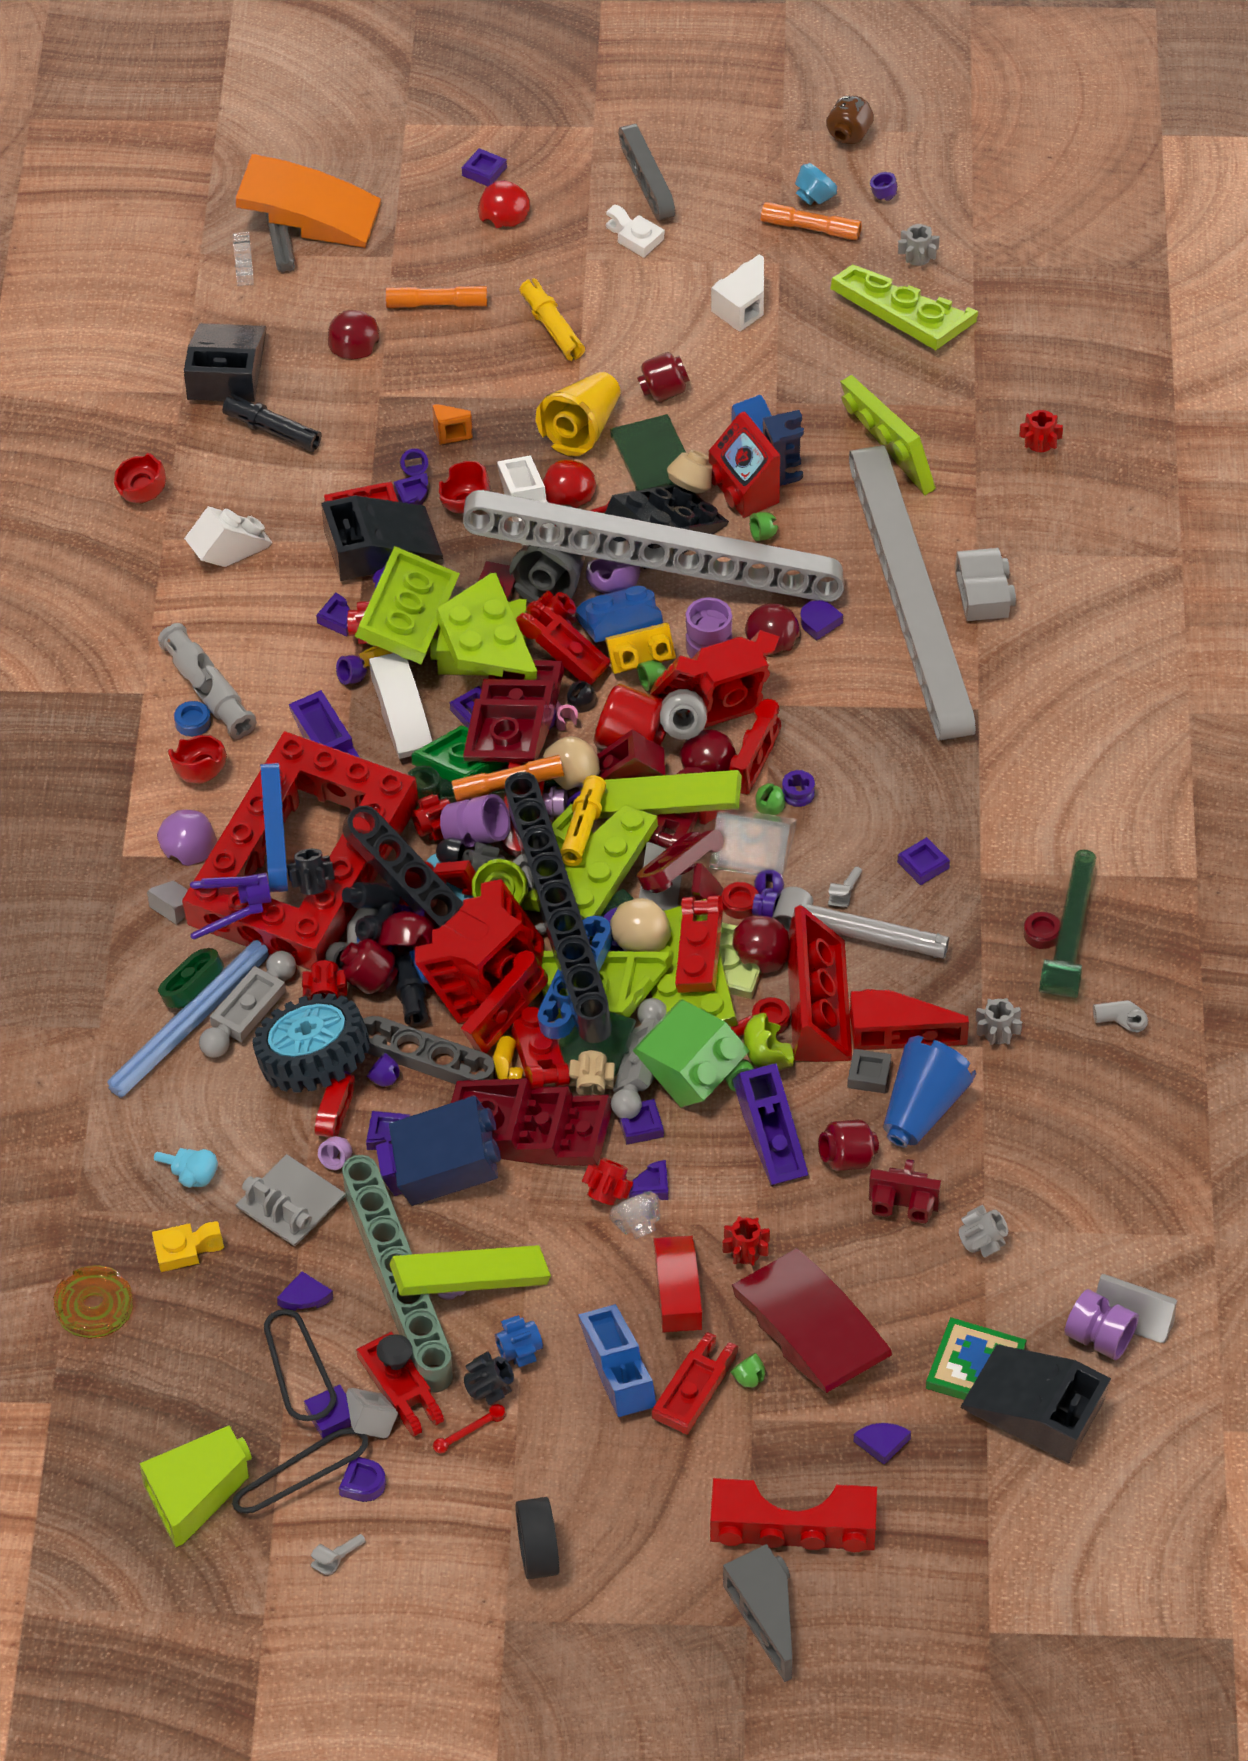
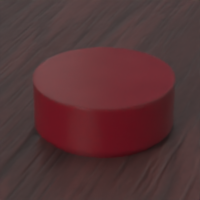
[1023,912,1062,949]

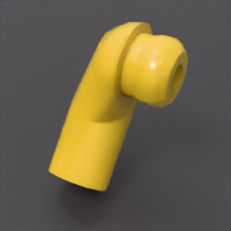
[493,1036,524,1079]

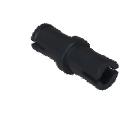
[395,954,428,1027]

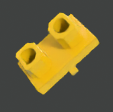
[605,622,676,674]

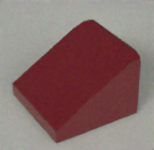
[692,863,723,900]

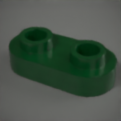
[158,948,224,1009]

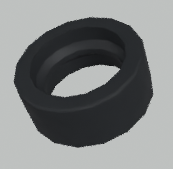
[515,1497,560,1579]

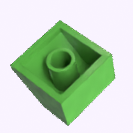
[633,999,750,1108]

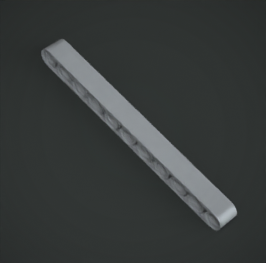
[849,445,976,741]
[463,490,844,602]

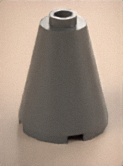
[509,526,590,603]

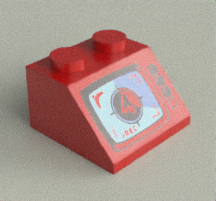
[709,411,780,518]

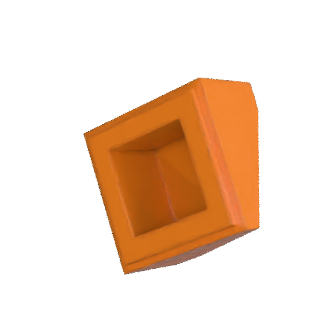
[432,404,473,445]

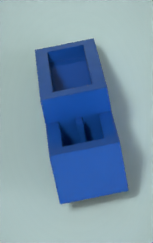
[578,1304,656,1417]

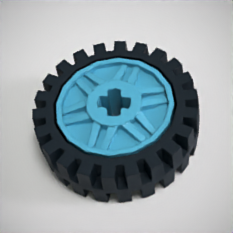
[252,993,370,1092]

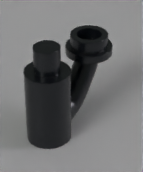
[342,882,400,942]

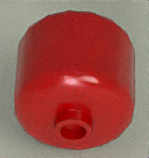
[593,684,666,750]

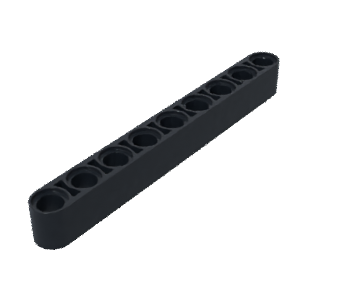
[505,772,612,1043]

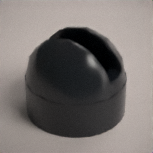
[567,680,596,713]
[436,838,465,863]

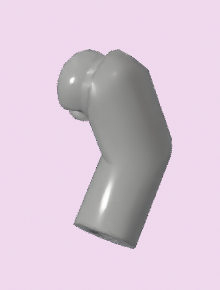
[1093,1001,1148,1032]

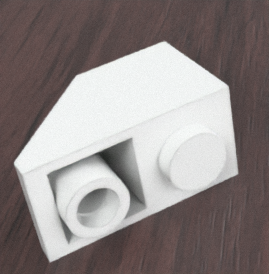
[711,254,764,332]
[184,506,272,567]

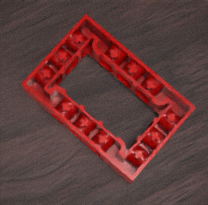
[182,731,419,970]

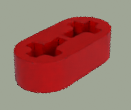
[315,1073,355,1138]

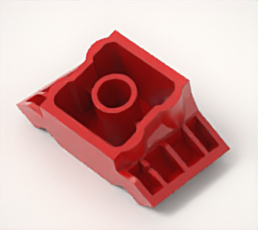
[650,630,780,728]
[415,879,544,1023]

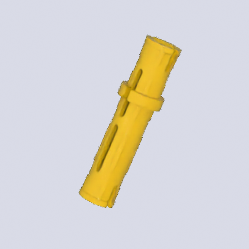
[519,278,585,361]
[560,775,606,866]

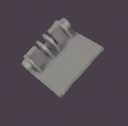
[236,1154,346,1246]

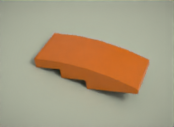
[236,154,381,248]

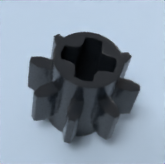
[287,848,335,895]
[464,1352,514,1405]

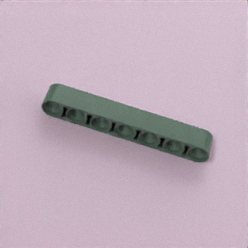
[342,1155,453,1392]

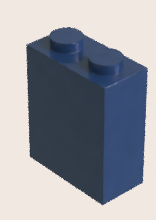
[389,1096,501,1206]

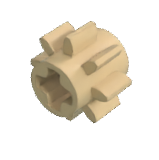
[569,1050,615,1095]

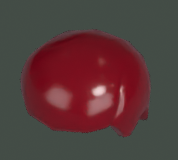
[328,309,380,359]
[745,603,800,654]
[679,729,737,772]
[378,911,436,952]
[732,916,789,973]

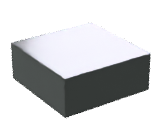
[847,1049,892,1094]

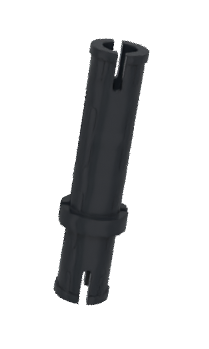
[222,394,322,452]

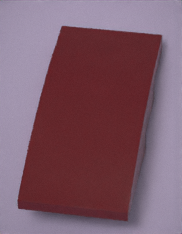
[463,660,564,763]
[451,1078,612,1166]
[732,1248,892,1393]

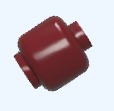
[637,352,690,402]
[340,938,398,995]
[818,1119,879,1171]

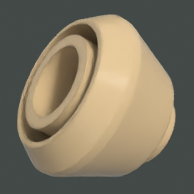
[667,449,712,493]

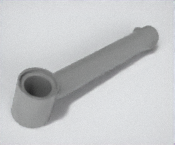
[772,887,949,959]

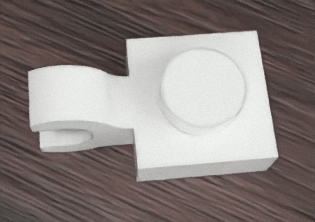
[606,204,665,258]

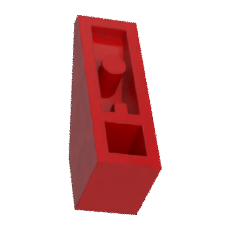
[850,989,969,1050]

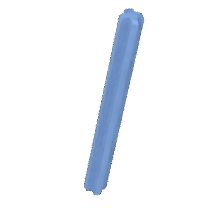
[107,940,269,1097]

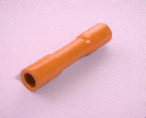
[761,202,862,241]
[386,286,487,308]
[452,755,564,802]

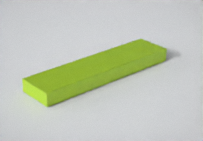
[599,770,742,819]
[389,1245,551,1296]

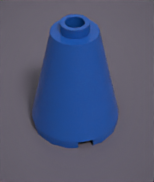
[883,1036,977,1148]

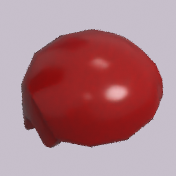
[477,180,530,228]
[114,453,166,504]
[543,460,597,508]
[439,461,491,514]
[168,735,227,784]

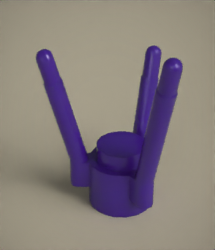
[190,873,271,940]

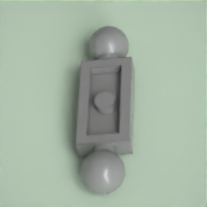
[199,951,296,1058]
[611,998,667,1119]

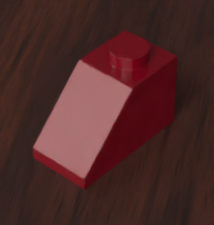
[597,729,666,780]

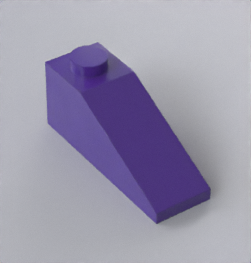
[733,1063,809,1185]

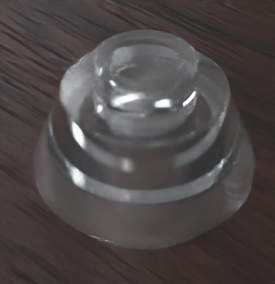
[609,1191,660,1239]

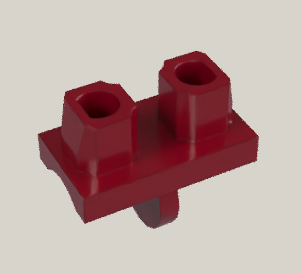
[869,1159,941,1224]

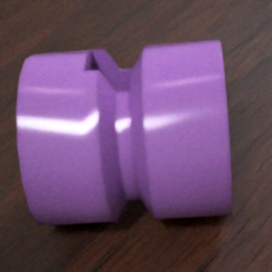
[686,597,732,658]
[440,794,510,848]
[1064,1289,1139,1360]

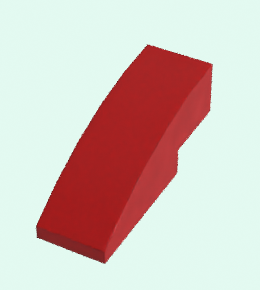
[653,1235,702,1333]

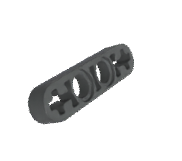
[618,124,675,221]
[363,1016,495,1084]

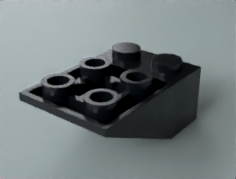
[184,323,267,402]
[605,484,729,569]
[321,495,443,581]
[961,1344,1111,1463]

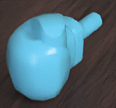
[154,1148,218,1188]

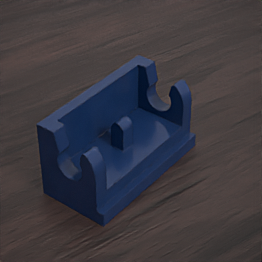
[763,410,804,486]

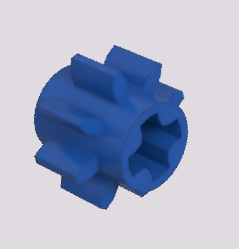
[495,1315,543,1368]

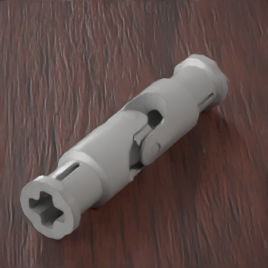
[158,623,257,739]

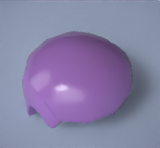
[586,559,640,594]
[157,810,217,865]

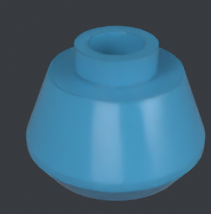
[795,163,837,206]

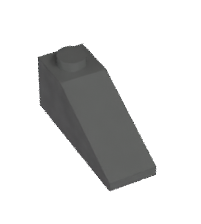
[723,1544,793,1682]

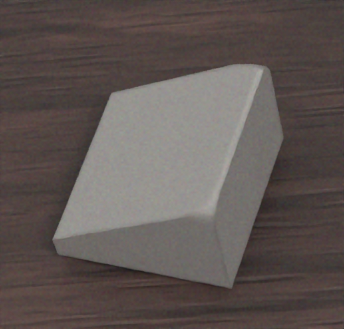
[147,880,188,925]
[346,1388,398,1438]

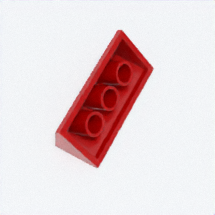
[788,905,852,1062]

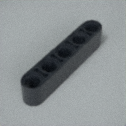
[342,805,463,929]

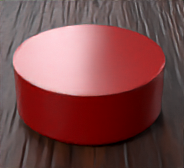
[721,882,758,919]
[752,997,790,1035]

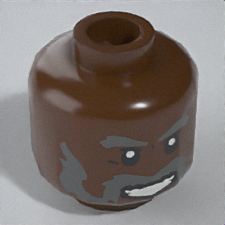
[826,96,874,144]

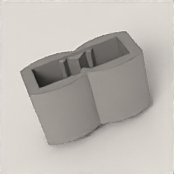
[955,548,1016,621]

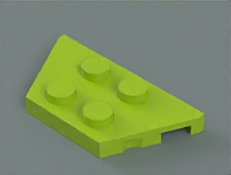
[436,573,537,680]
[542,951,672,1021]

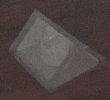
[710,809,797,878]

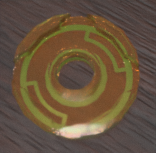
[53,1265,133,1339]

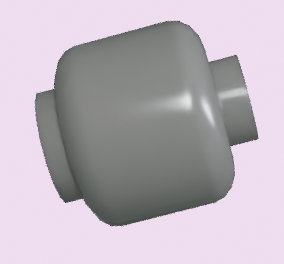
[660,689,707,740]

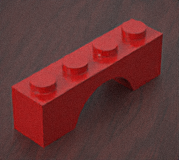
[710,1478,877,1552]

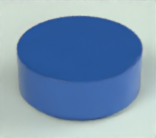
[174,701,211,737]

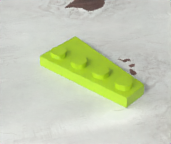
[830,264,978,350]
[840,375,936,496]
[524,805,658,920]

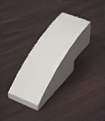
[497,455,555,546]
[369,653,432,759]

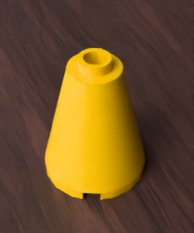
[535,372,621,456]

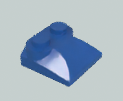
[575,586,663,643]

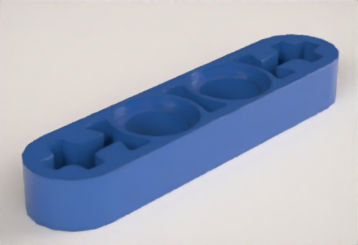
[260,763,288,892]
[537,916,613,1039]

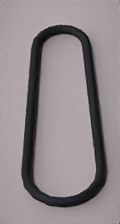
[264,1309,336,1421]
[232,1428,368,1514]

